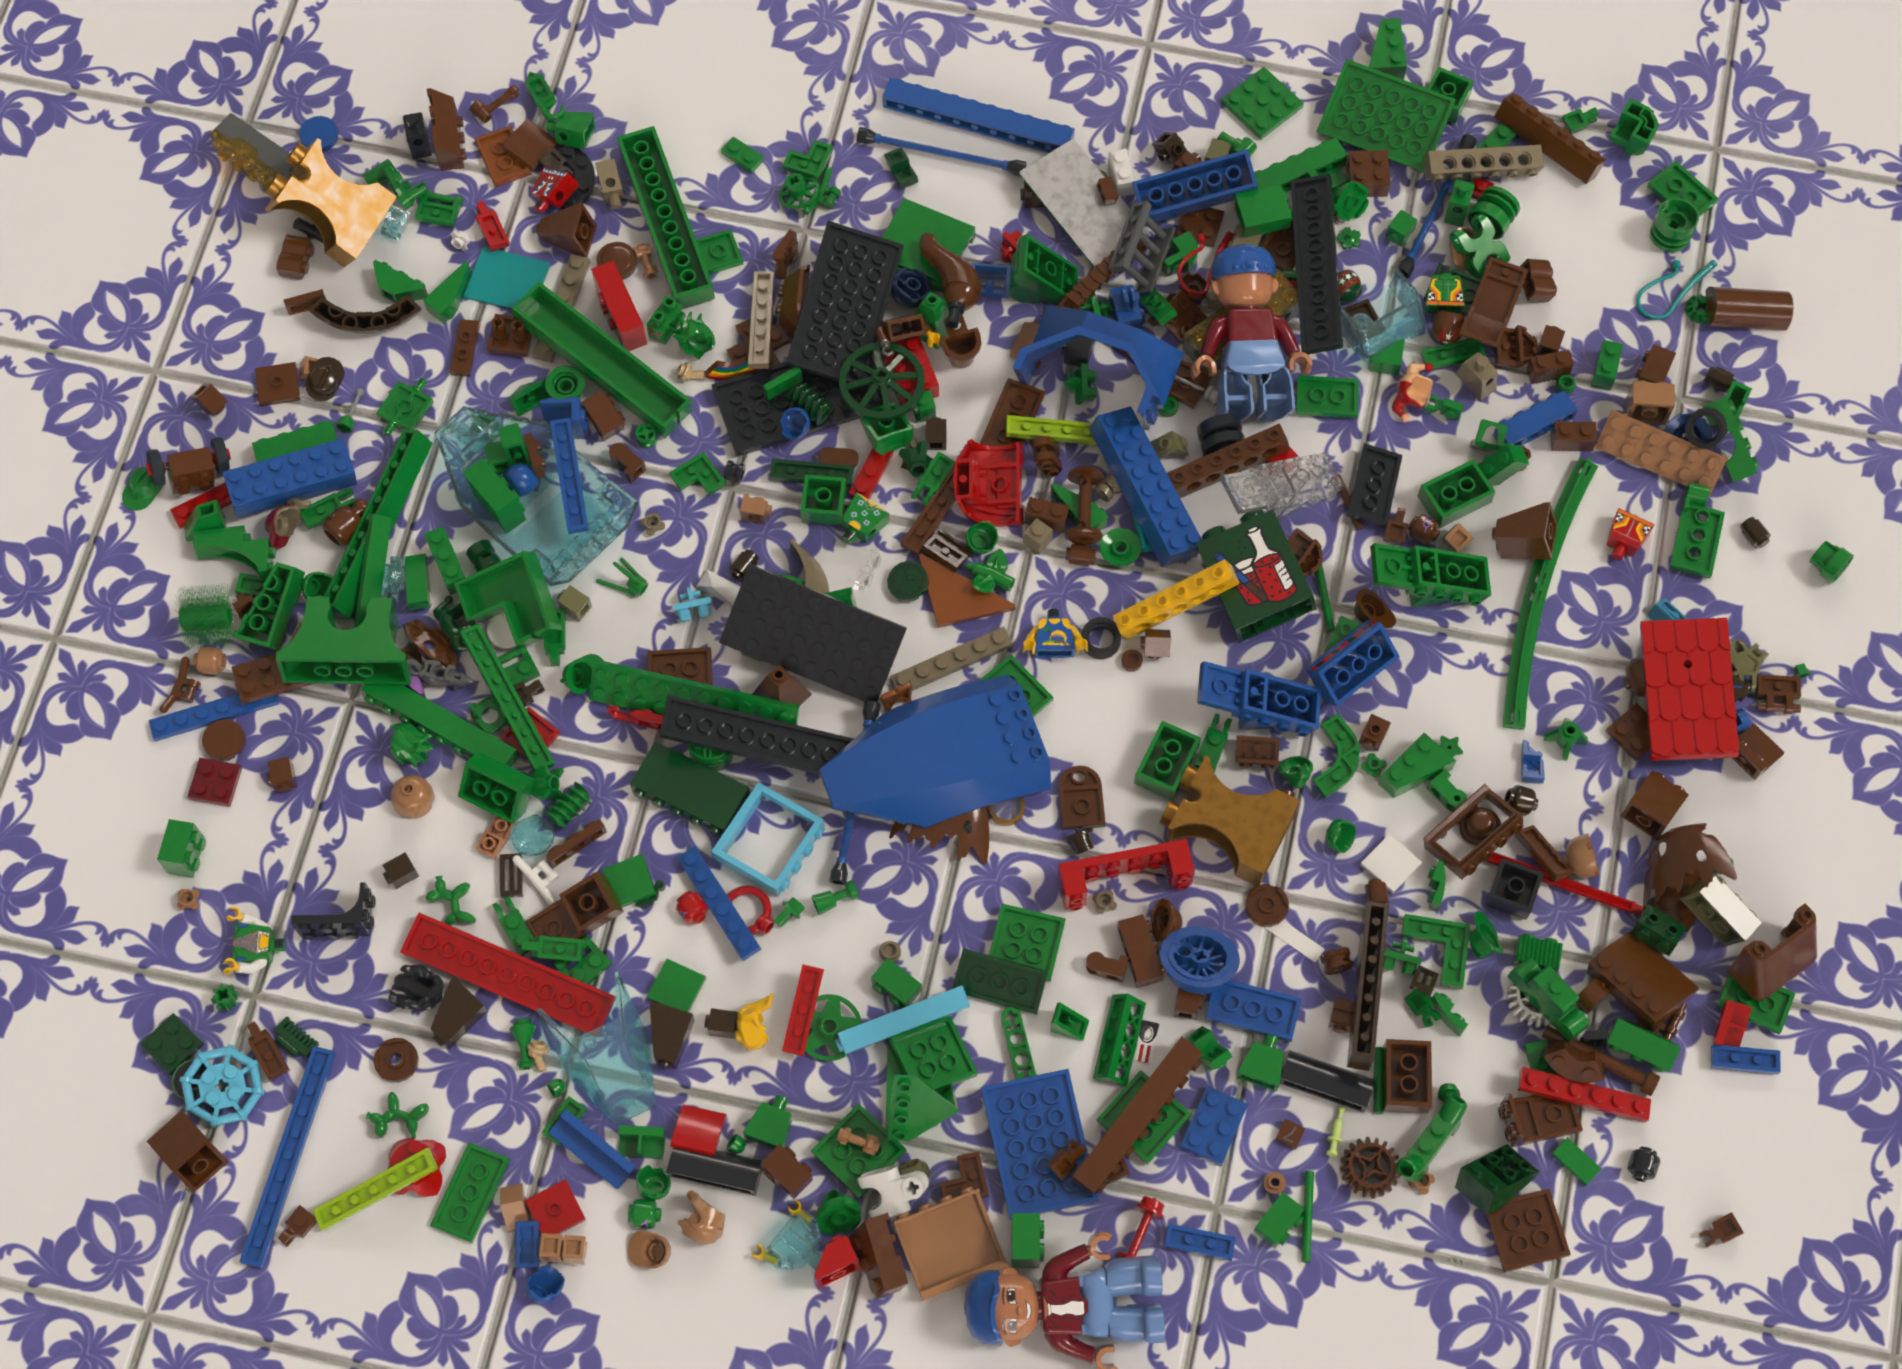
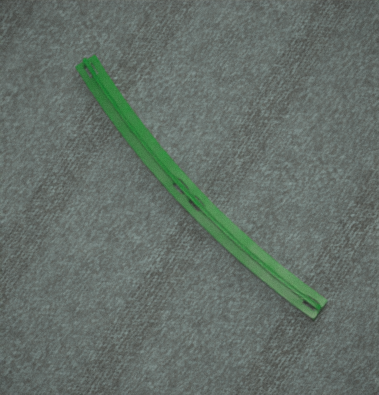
[1503,457,1598,730]

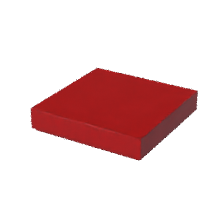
[500,706,560,761]

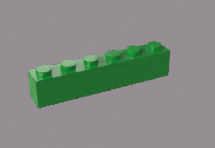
[1254,137,1348,192]

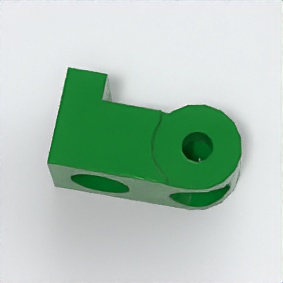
[1427,769,1467,812]

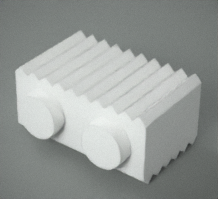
[1108,149,1136,197]

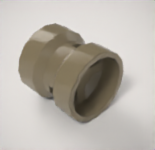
[1094,473,1121,502]

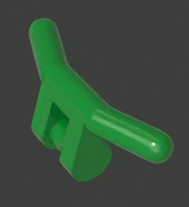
[803,167,841,215]

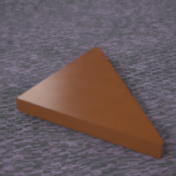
[919,553,1016,628]

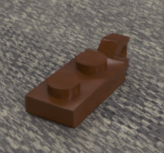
[247,1021,290,1082]

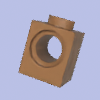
[1441,523,1474,552]

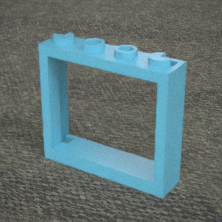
[711,782,825,897]

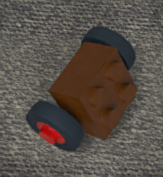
[145,437,231,495]

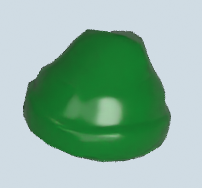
[1278,756,1313,788]

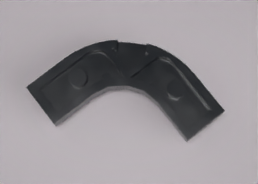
[558,145,595,209]

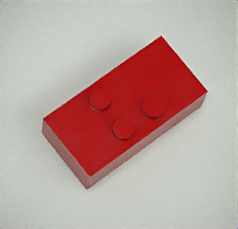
[591,261,647,351]

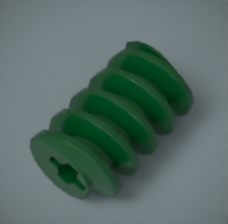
[787,383,832,425]

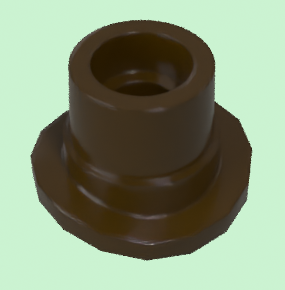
[1065,828,1094,854]

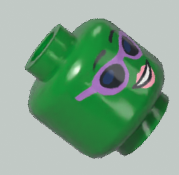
[628,1199,662,1229]

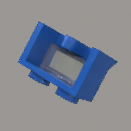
[971,263,1011,298]

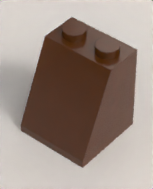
[1492,502,1557,560]
[1620,770,1689,840]
[146,1110,229,1193]

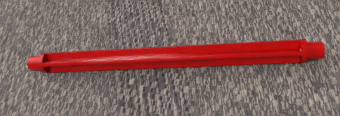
[1486,852,1644,916]

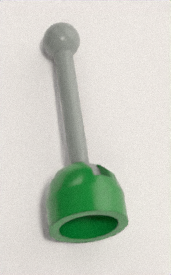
[336,388,364,433]

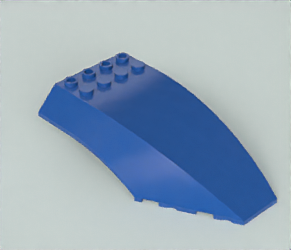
[819,675,1051,829]

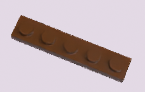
[900,464,956,556]

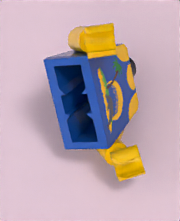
[1022,609,1088,658]

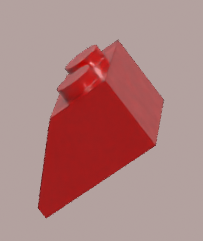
[814,1235,860,1289]

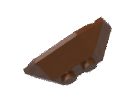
[776,264,810,338]

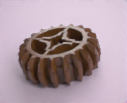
[1339,1137,1401,1199]

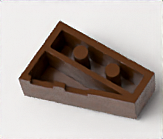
[849,1212,908,1299]

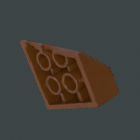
[427,88,467,171]

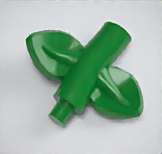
[966,549,1015,593]

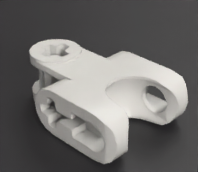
[857,1165,929,1218]

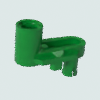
[363,159,429,210]

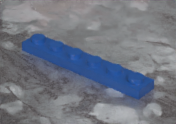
[550,418,589,534]
[149,693,279,742]
[677,846,762,961]

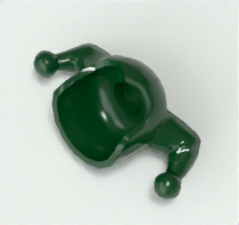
[433,596,476,652]

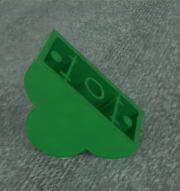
[1009,234,1078,305]

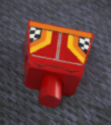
[1606,508,1655,561]

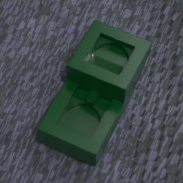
[884,147,918,189]

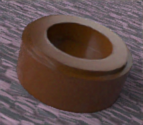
[1121,650,1143,672]

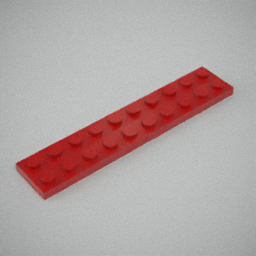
[400,912,617,1038]

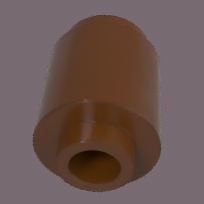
[1065,544,1096,567]
[1364,879,1389,905]

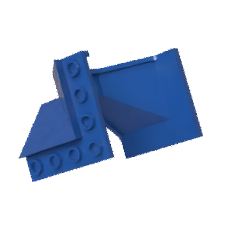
[1013,305,1184,429]

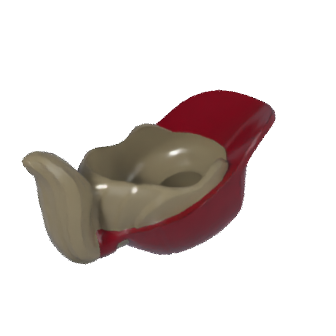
[264,498,311,549]

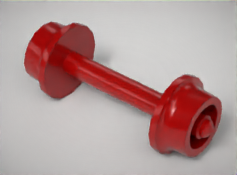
[1115,1196,1164,1258]

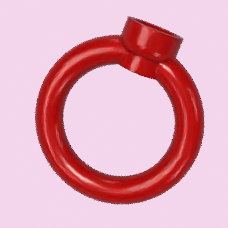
[727,886,775,935]

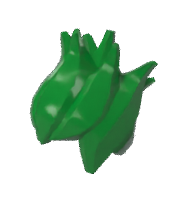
[671,311,716,360]
[390,723,434,768]

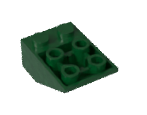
[1455,1144,1540,1215]

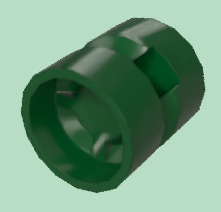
[466,540,501,572]

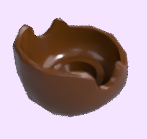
[1178,271,1209,302]

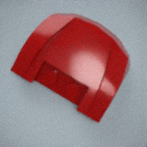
[953,439,1024,526]

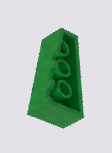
[231,562,305,651]

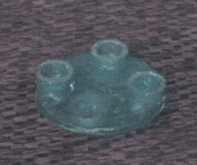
[511,814,555,856]

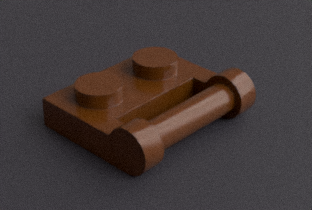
[773,229,799,280]

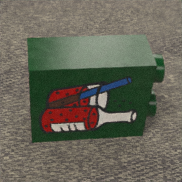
[1196,509,1317,643]

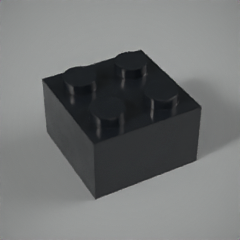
[1485,858,1544,920]

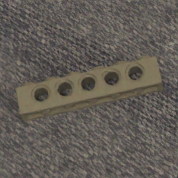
[1422,145,1544,182]

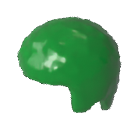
[301,571,333,600]

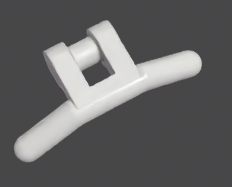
[512,855,560,906]

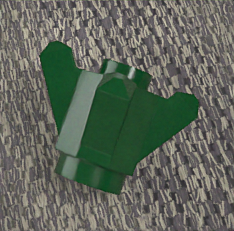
[898,440,932,477]

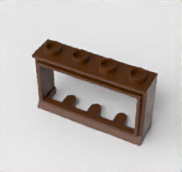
[1423,784,1523,880]

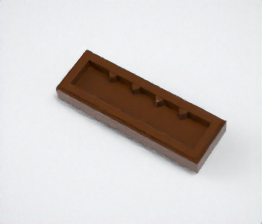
[449,319,480,377]
[1515,825,1573,882]

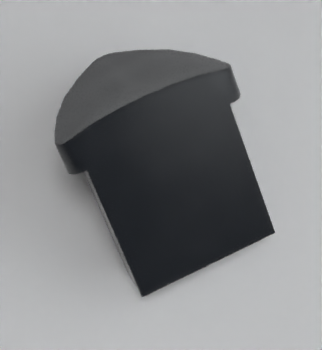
[1579,1029,1609,1052]

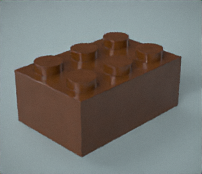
[1383,1039,1432,1114]

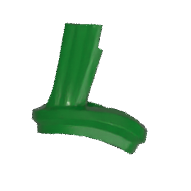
[468,696,507,735]

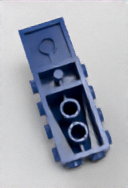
[1197,661,1321,737]

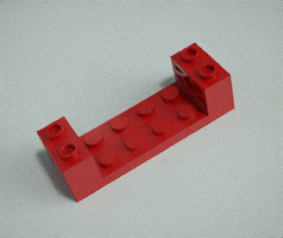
[1057,839,1195,911]

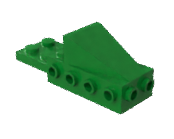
[1370,543,1491,607]

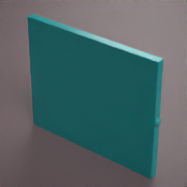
[463,246,551,310]

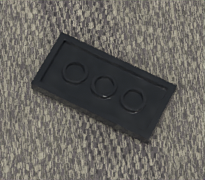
[1346,443,1403,528]

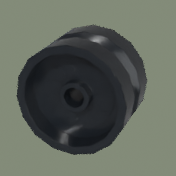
[1197,414,1245,457]

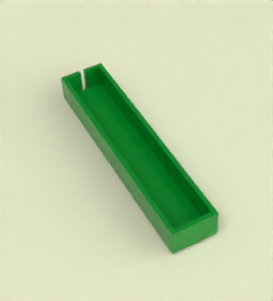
[512,282,692,438]

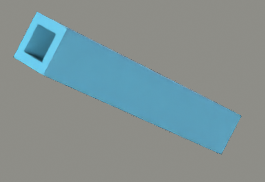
[835,986,970,1056]

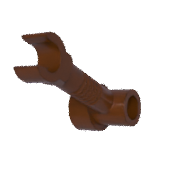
[469,85,520,123]

